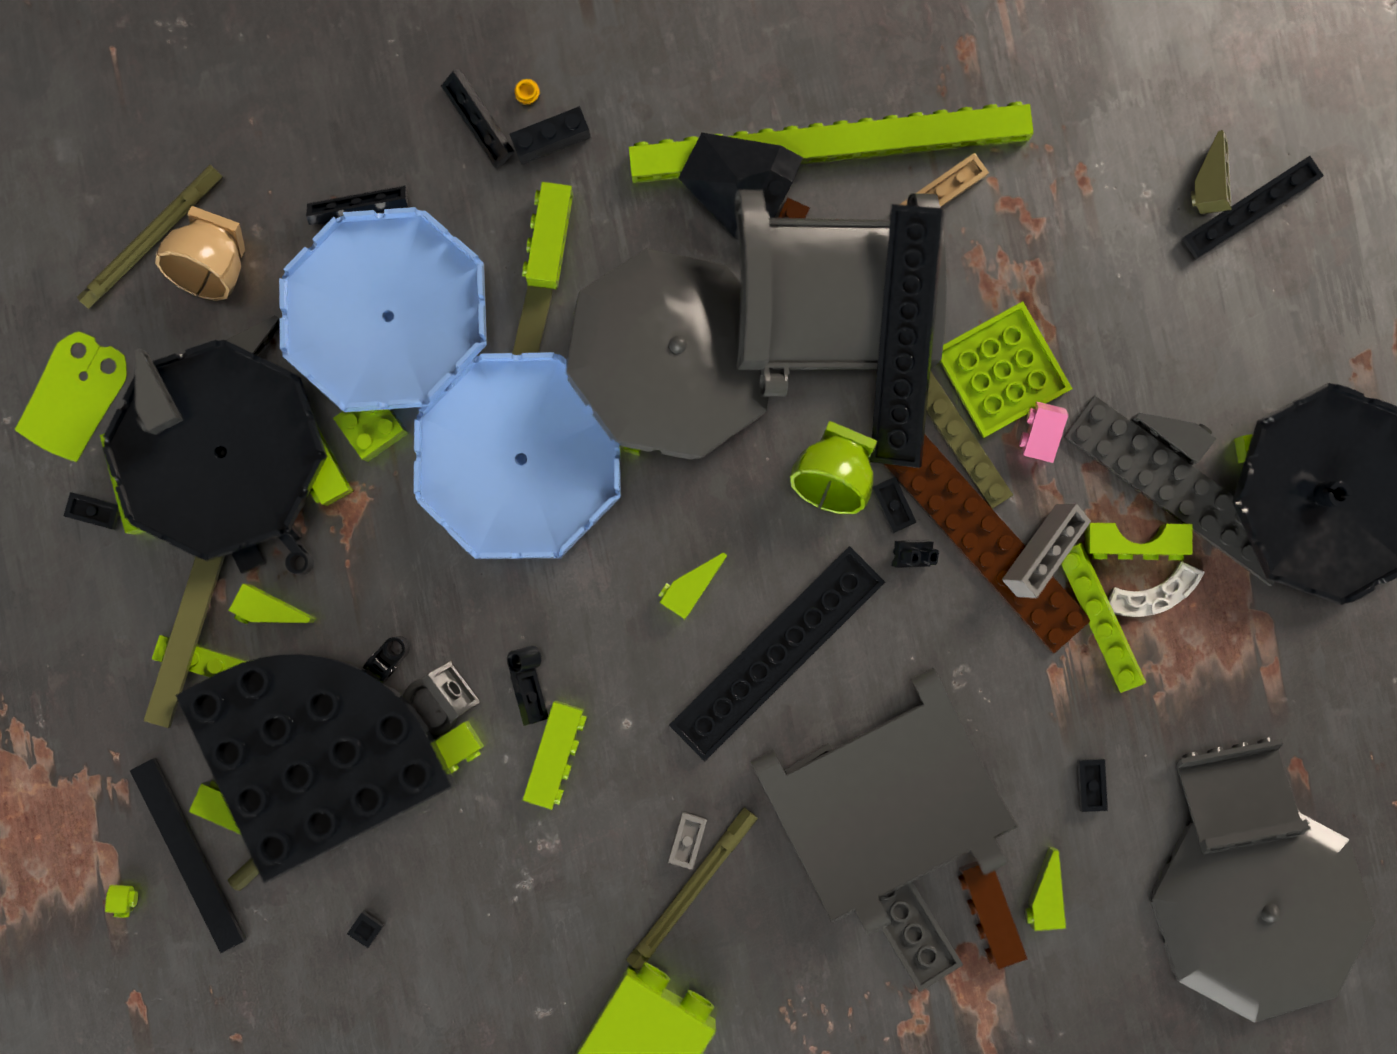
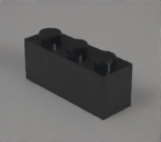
[509,106,591,165]

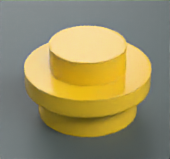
[514,79,540,105]

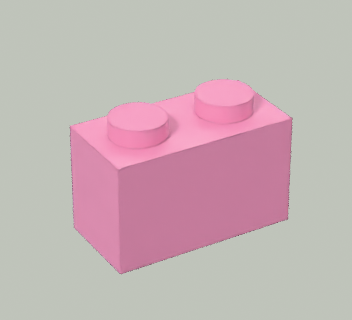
[1019,401,1068,463]

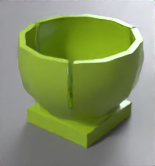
[790,421,877,514]

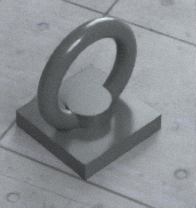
[403,662,480,737]

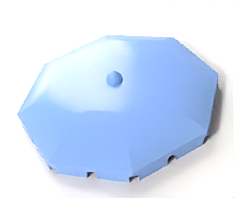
[279,207,487,412]
[414,352,621,559]

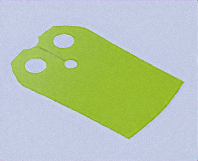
[14,331,127,462]

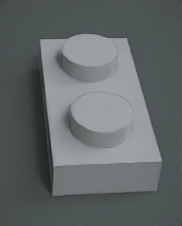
[668,812,707,870]

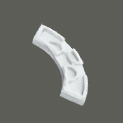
[1108,561,1205,617]

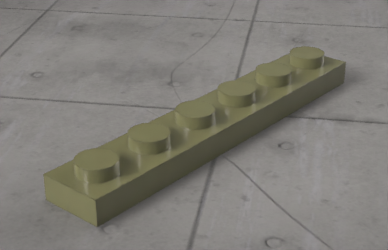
[927,370,1013,509]

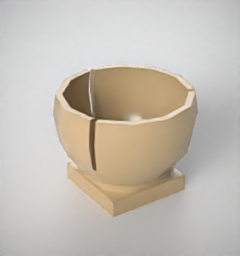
[155,206,245,301]

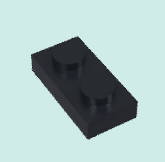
[872,476,917,533]
[63,492,120,530]
[1077,759,1108,812]

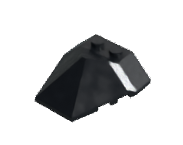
[678,132,803,239]

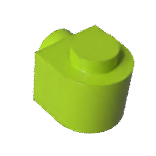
[105,885,138,918]

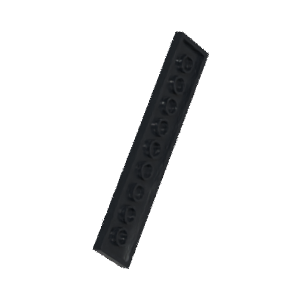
[870,204,945,468]
[669,546,885,762]

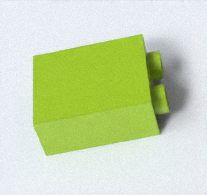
[574,963,716,1054]

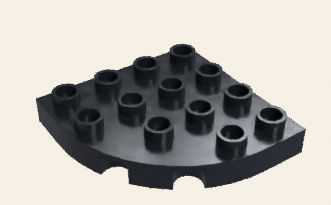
[176,654,457,883]

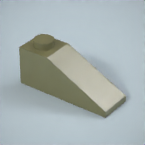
[1191,130,1232,215]

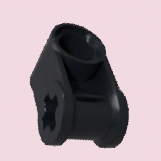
[363,636,410,683]

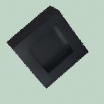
[347,911,384,948]

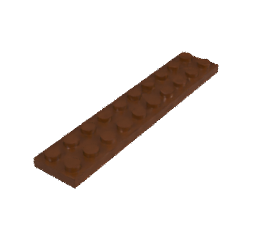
[883,435,1090,654]

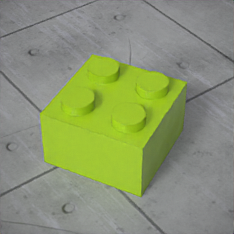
[333,409,408,462]

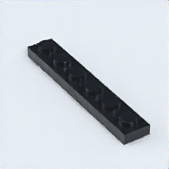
[1182,156,1324,259]

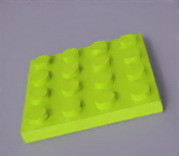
[940,301,1073,438]

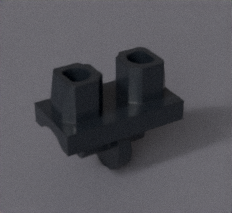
[891,540,939,568]

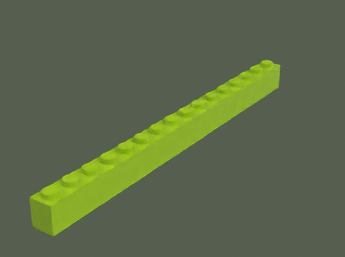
[629,102,1034,183]

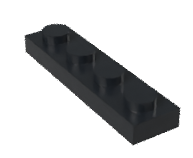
[441,69,515,168]
[306,185,408,225]

